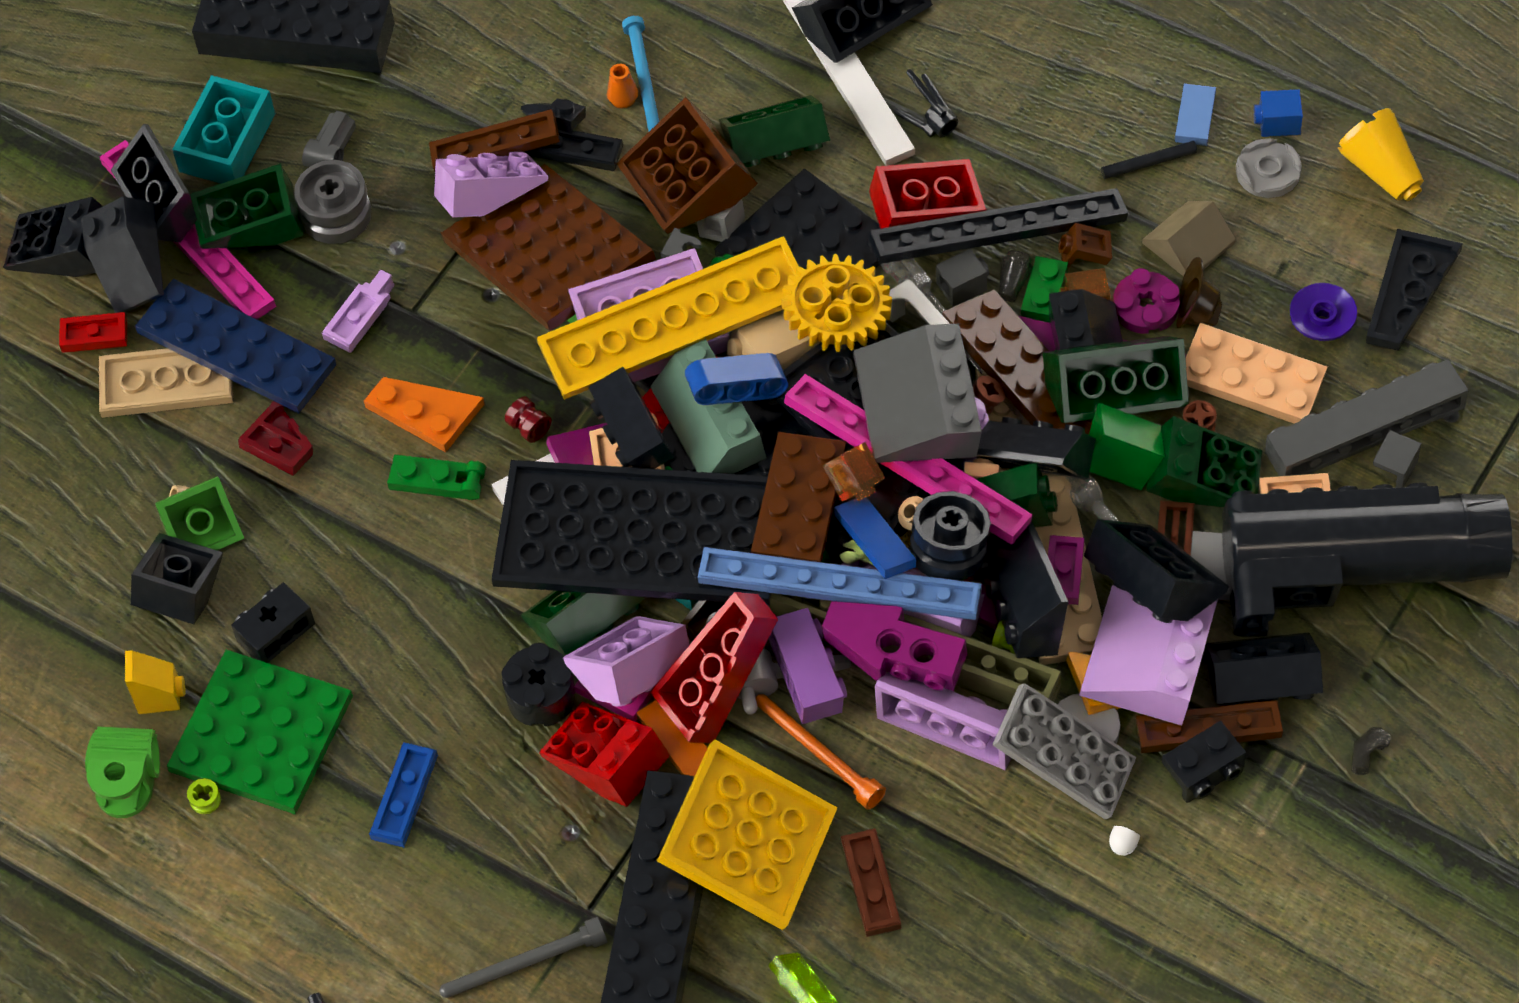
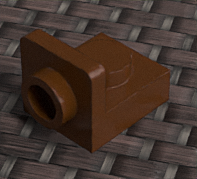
[1058,223,1112,267]

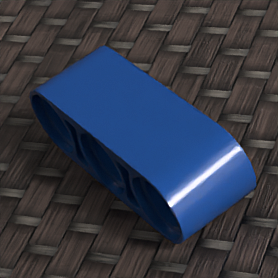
[685,353,788,405]

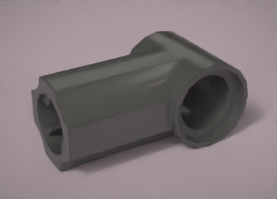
[302,110,356,167]

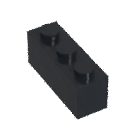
[588,367,674,469]

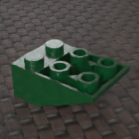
[1146,416,1262,507]

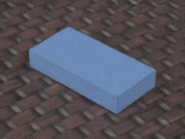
[1175,84,1216,146]

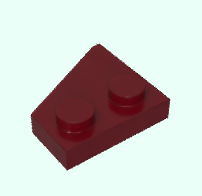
[238,401,313,476]

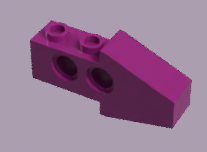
[822,601,967,691]

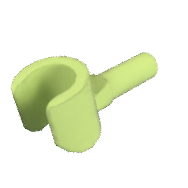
[840,540,874,566]

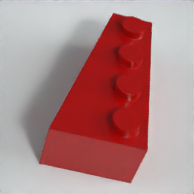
[650,592,778,743]

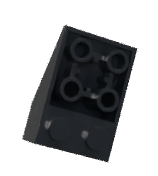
[3,197,103,277]

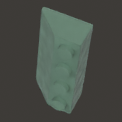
[651,339,766,474]

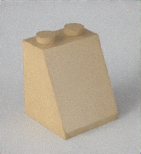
[727,309,820,370]

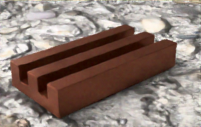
[1158,501,1195,556]

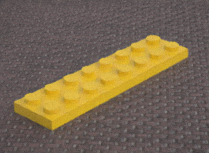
[537,236,798,400]

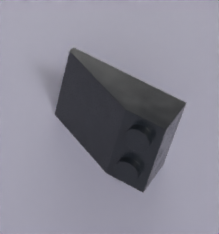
[81,196,164,314]

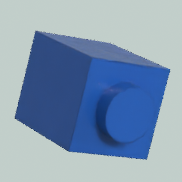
[1254,89,1303,137]

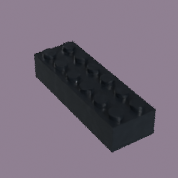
[192,0,395,73]

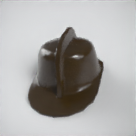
[1176,257,1222,328]

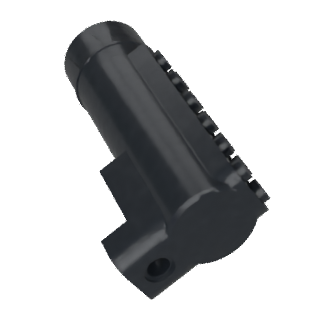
[1222,482,1512,637]

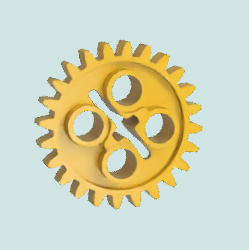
[782,254,892,352]

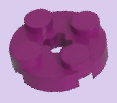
[1113,268,1180,334]

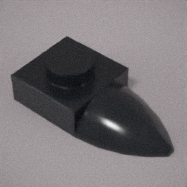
[521,98,586,132]

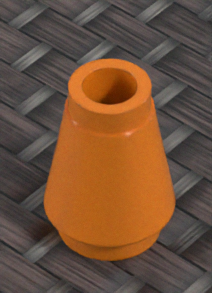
[607,64,639,108]

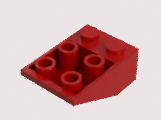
[539,702,670,807]

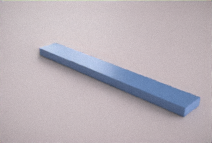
[697,547,982,620]

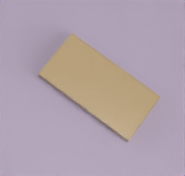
[99,348,234,418]

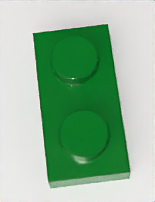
[1021,256,1068,323]

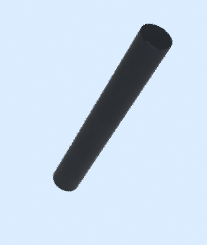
[1101,140,1197,180]

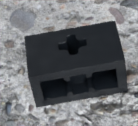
[231,582,315,663]

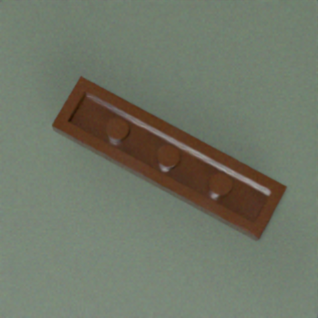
[429,109,560,171]
[1136,700,1283,753]

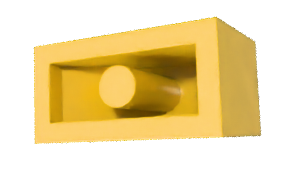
[125,650,186,714]

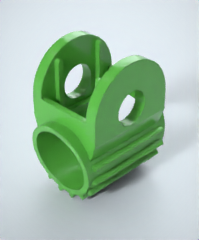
[85,727,160,818]

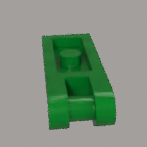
[387,454,487,500]

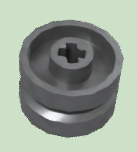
[295,160,371,244]

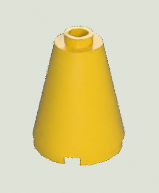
[1337,108,1424,201]

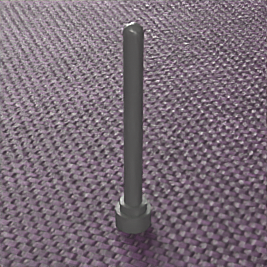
[439,916,608,998]

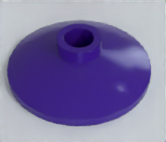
[1290,283,1357,341]

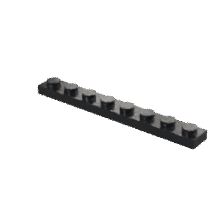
[869,188,1128,264]

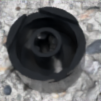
[501,643,575,726]

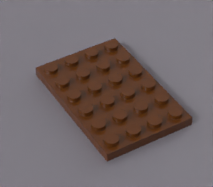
[441,164,656,331]

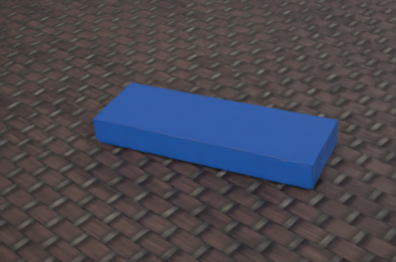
[834,495,916,579]
[369,742,438,848]

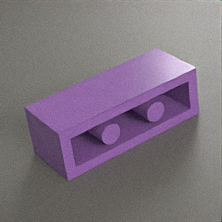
[768,608,847,724]

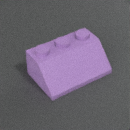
[563,616,689,707]

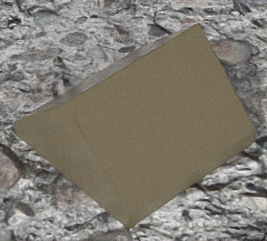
[1142,201,1236,277]

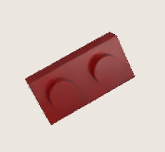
[59,312,127,353]

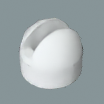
[1109,826,1140,856]

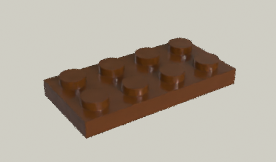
[751,432,847,562]

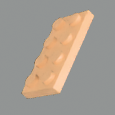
[1185,323,1327,424]

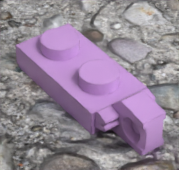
[322,270,394,353]

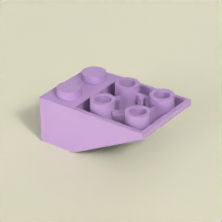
[434,152,548,218]

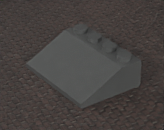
[853,323,982,463]

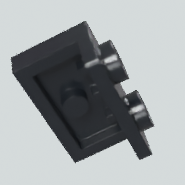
[1162,720,1246,803]

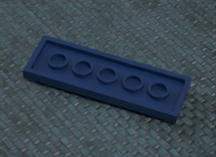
[135,279,336,413]

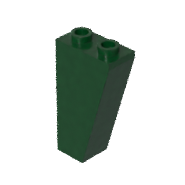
[924,463,1058,533]

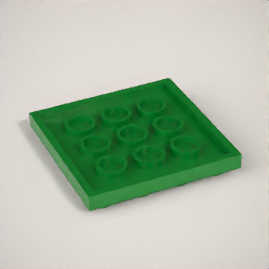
[167,649,353,815]

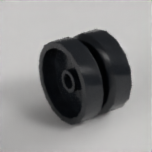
[909,491,991,581]

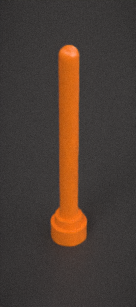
[756,694,886,810]

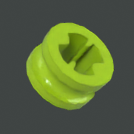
[187,778,221,814]

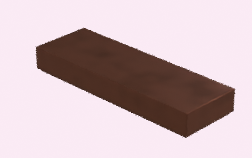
[841,828,901,937]

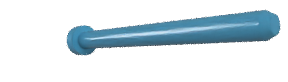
[622,16,660,131]

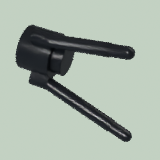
[894,69,959,138]

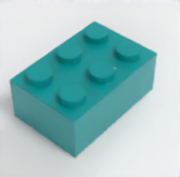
[172,75,276,183]

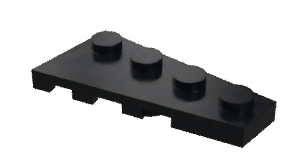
[1366,229,1463,351]

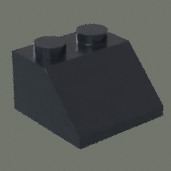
[1049,289,1123,350]
[130,533,223,624]

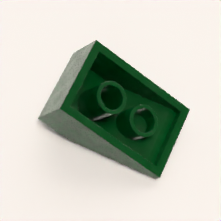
[190,163,304,249]

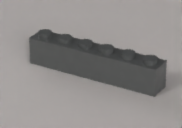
[1265,359,1468,476]

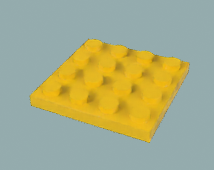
[657,739,838,930]

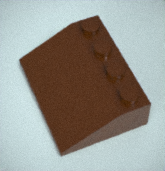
[616,97,758,234]

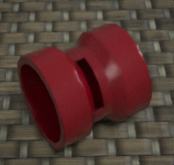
[504,396,552,443]

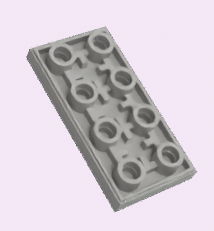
[992,683,1136,819]

